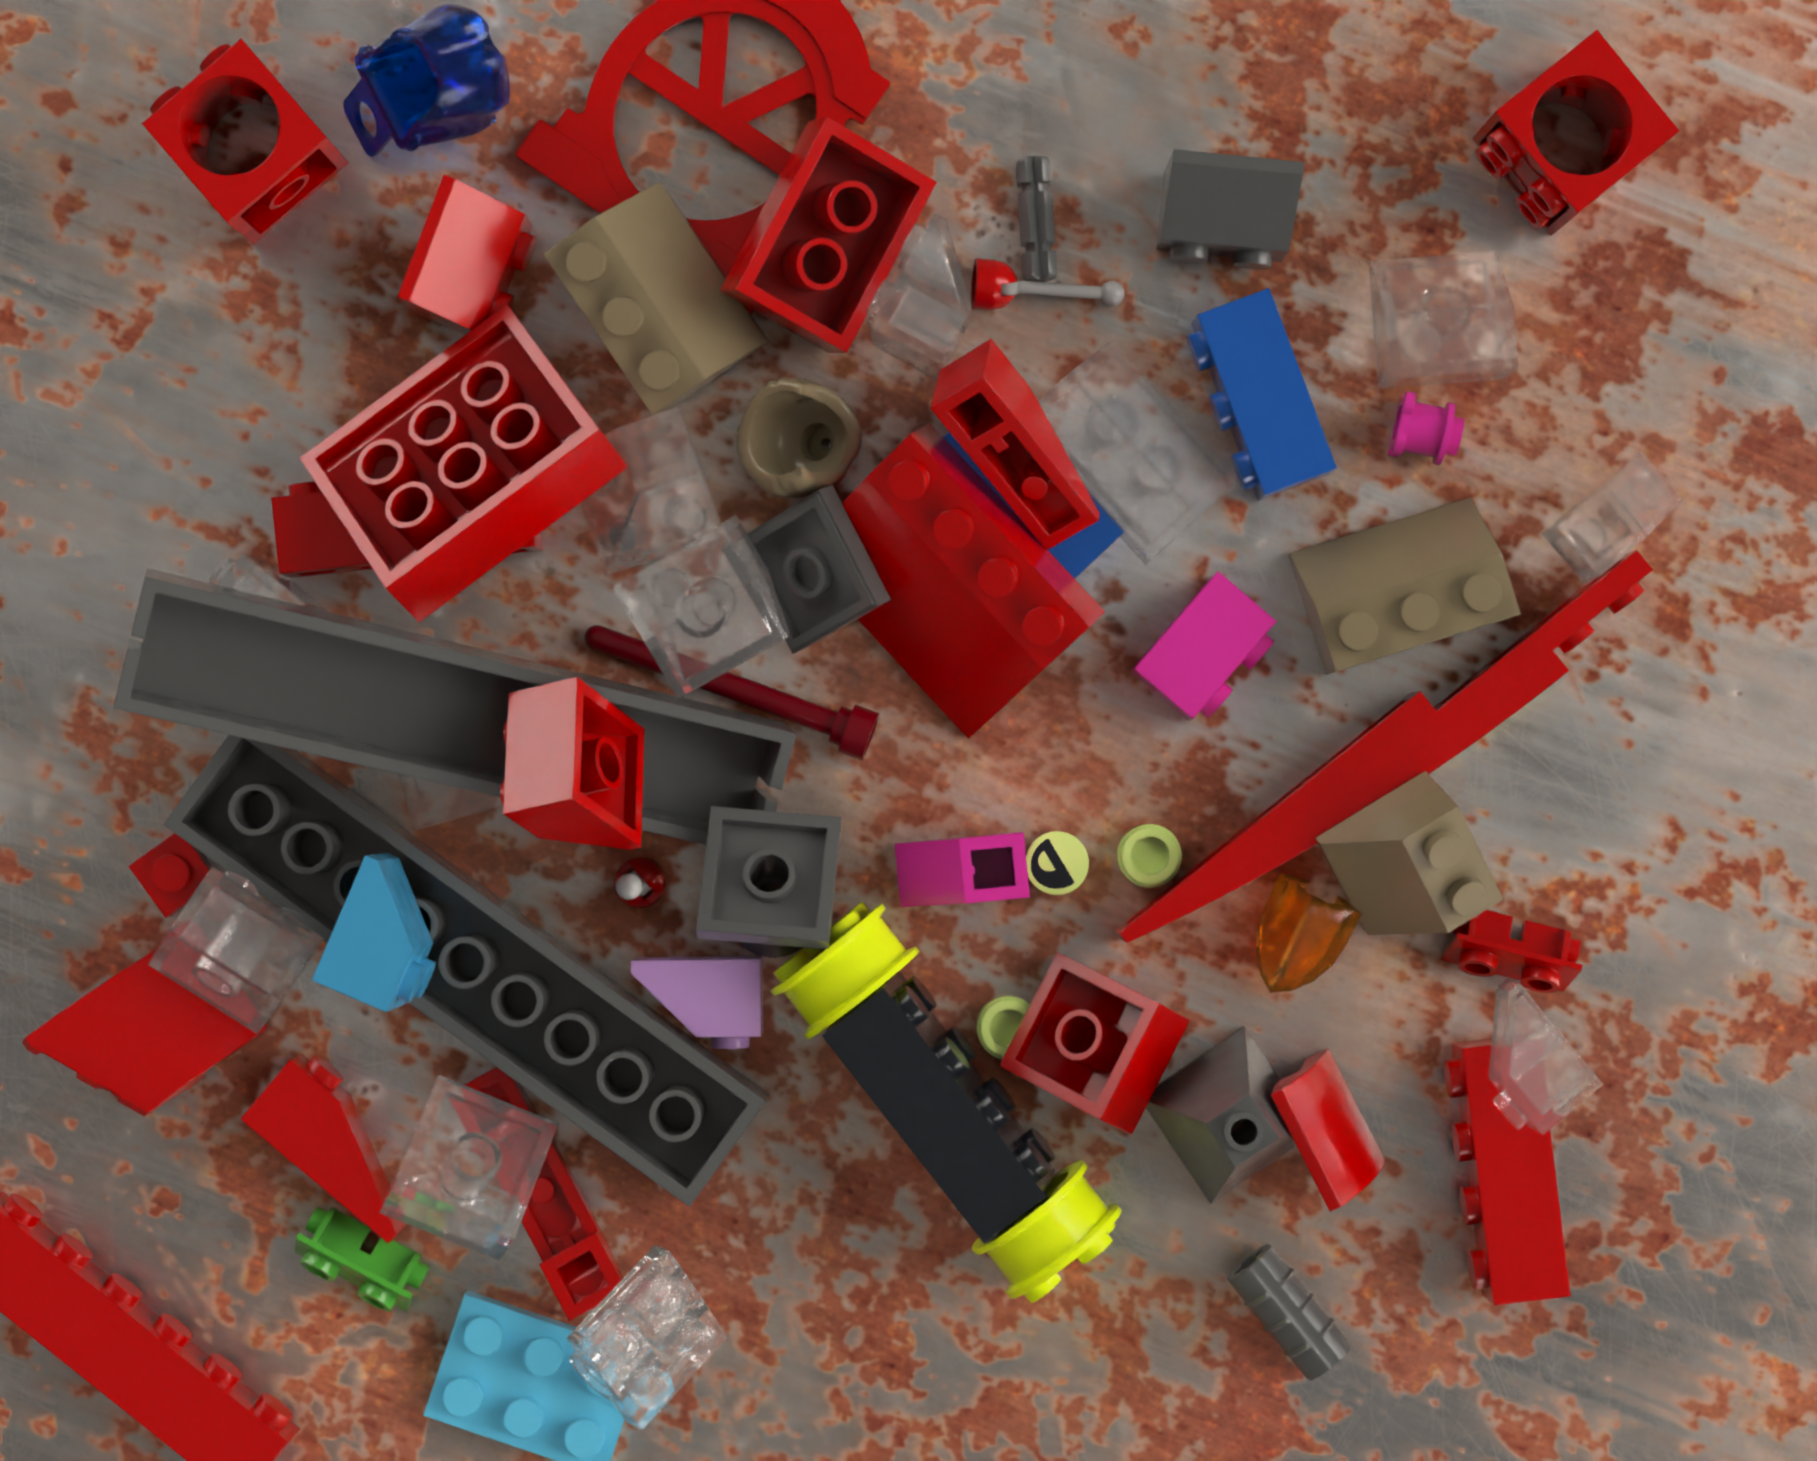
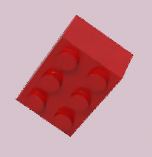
[719,117,937,353]

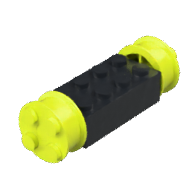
[770,901,1122,1303]

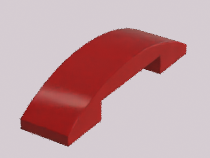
[448,1067,627,1322]

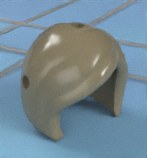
[736,377,862,498]

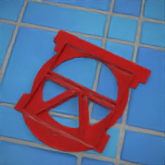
[516,0,890,315]

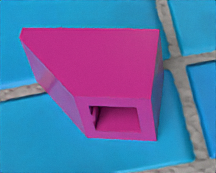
[895,832,1030,907]

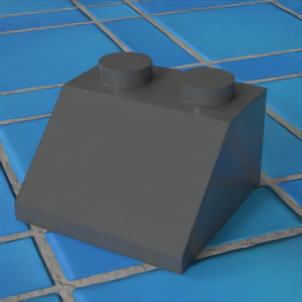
[1156,149,1304,270]

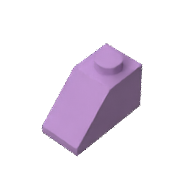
[631,956,764,1049]

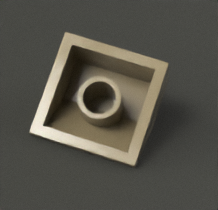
[1316,771,1504,935]

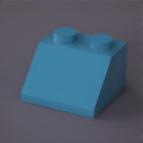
[312,853,436,1012]

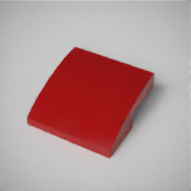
[1270,1048,1386,1212]

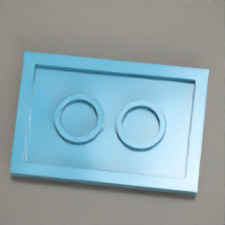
[423,1290,648,1461]

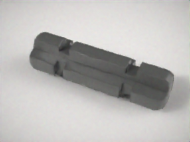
[1016,156,1057,282]

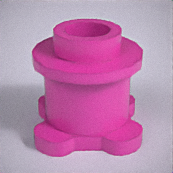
[1387,391,1464,466]

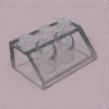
[1038,340,1239,565]

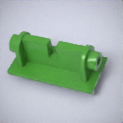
[295,1207,430,1312]

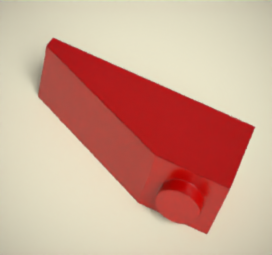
[930,339,1100,551]
[240,1054,407,1244]

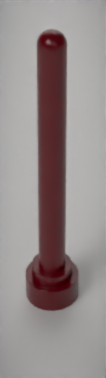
[584,625,880,761]

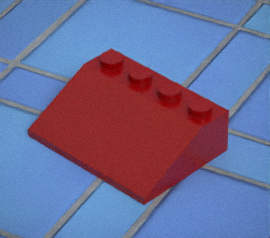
[300,304,628,622]
[842,423,1105,739]

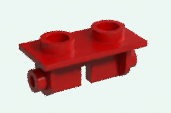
[1440,910,1583,993]

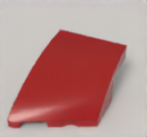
[22,925,268,1117]

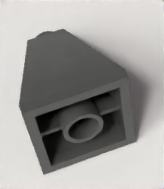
[1146,1026,1296,1204]

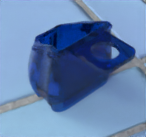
[343,4,510,157]

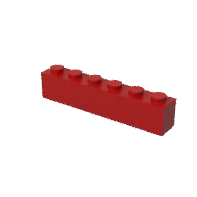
[0,1192,300,1461]

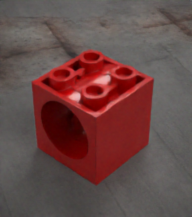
[1472,30,1679,236]
[141,39,349,245]

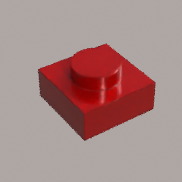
[128,833,222,918]

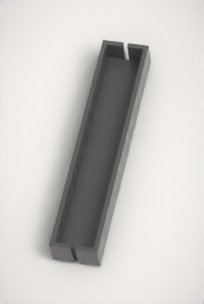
[113,568,797,845]

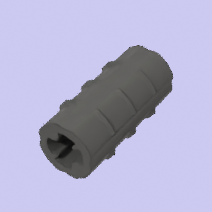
[1226,1244,1351,1380]

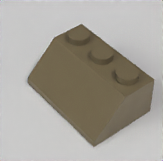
[543,182,769,416]
[1288,497,1521,675]

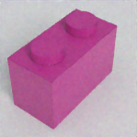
[1130,571,1277,720]

